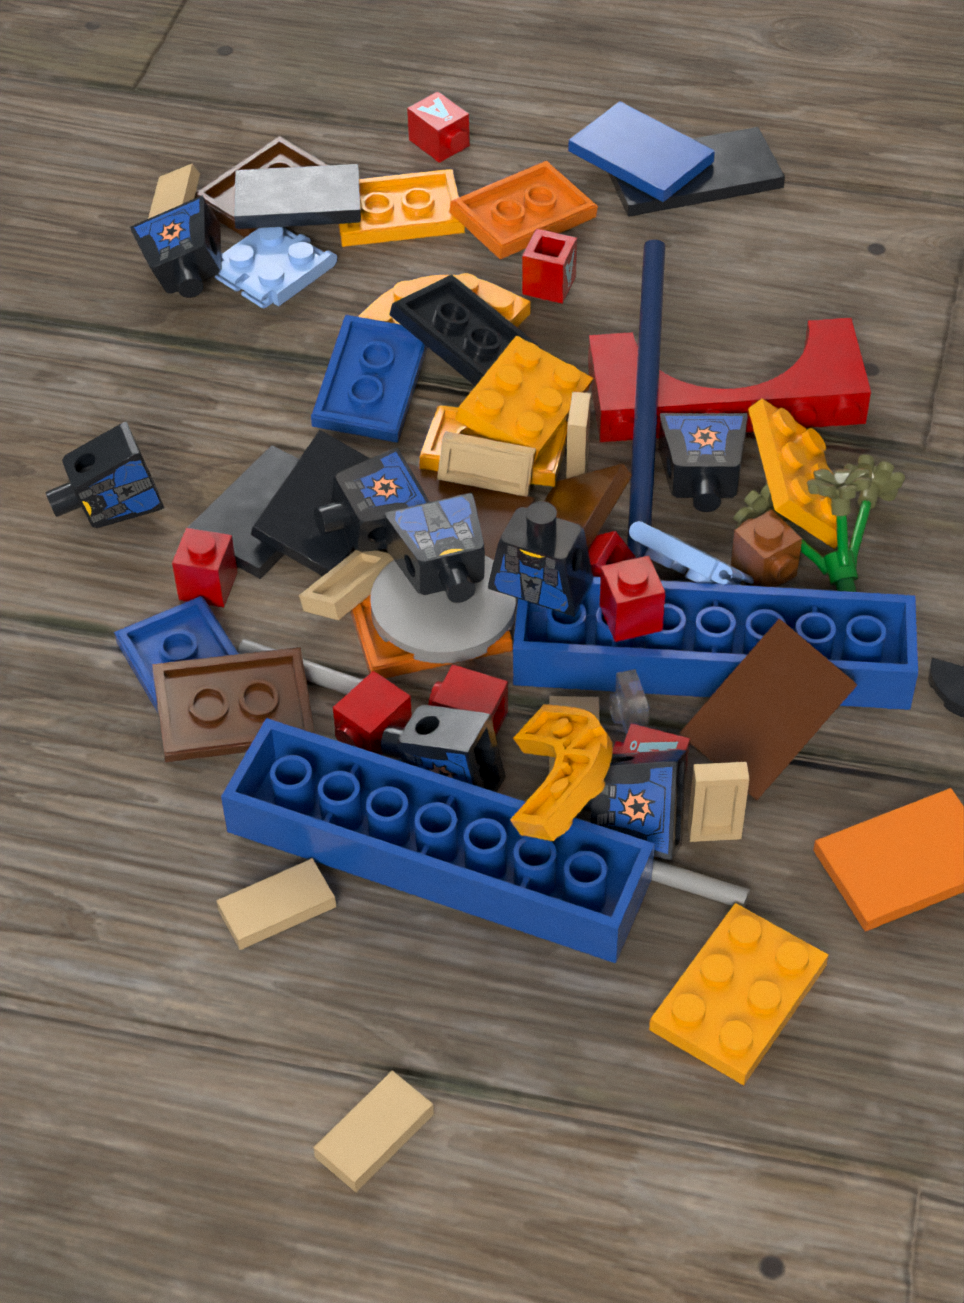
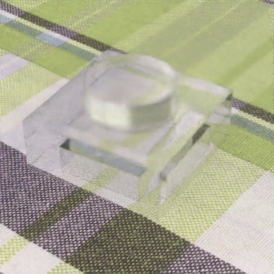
[608,669,649,735]

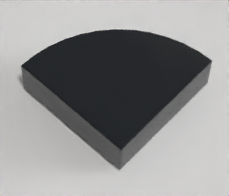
[928,658,964,718]

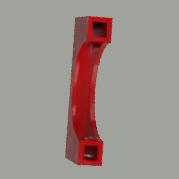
[588,318,871,442]

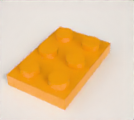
[454,335,593,463]
[748,398,837,549]
[649,903,829,1086]

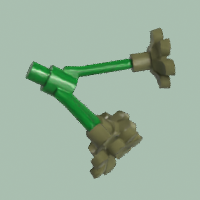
[733,455,905,592]

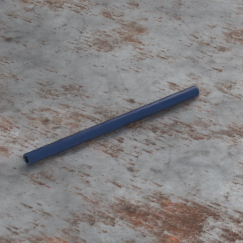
[627,240,666,558]

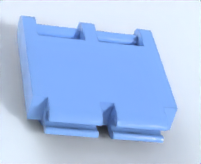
[215,227,337,309]
[629,521,754,585]

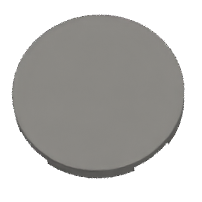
[370,556,516,664]

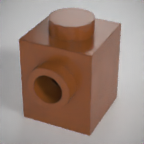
[731,510,802,587]

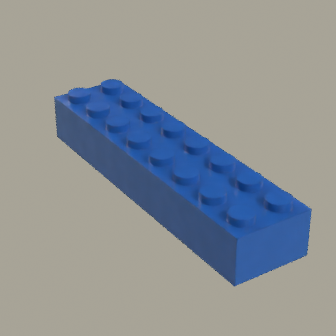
[513,577,918,710]
[221,718,655,963]

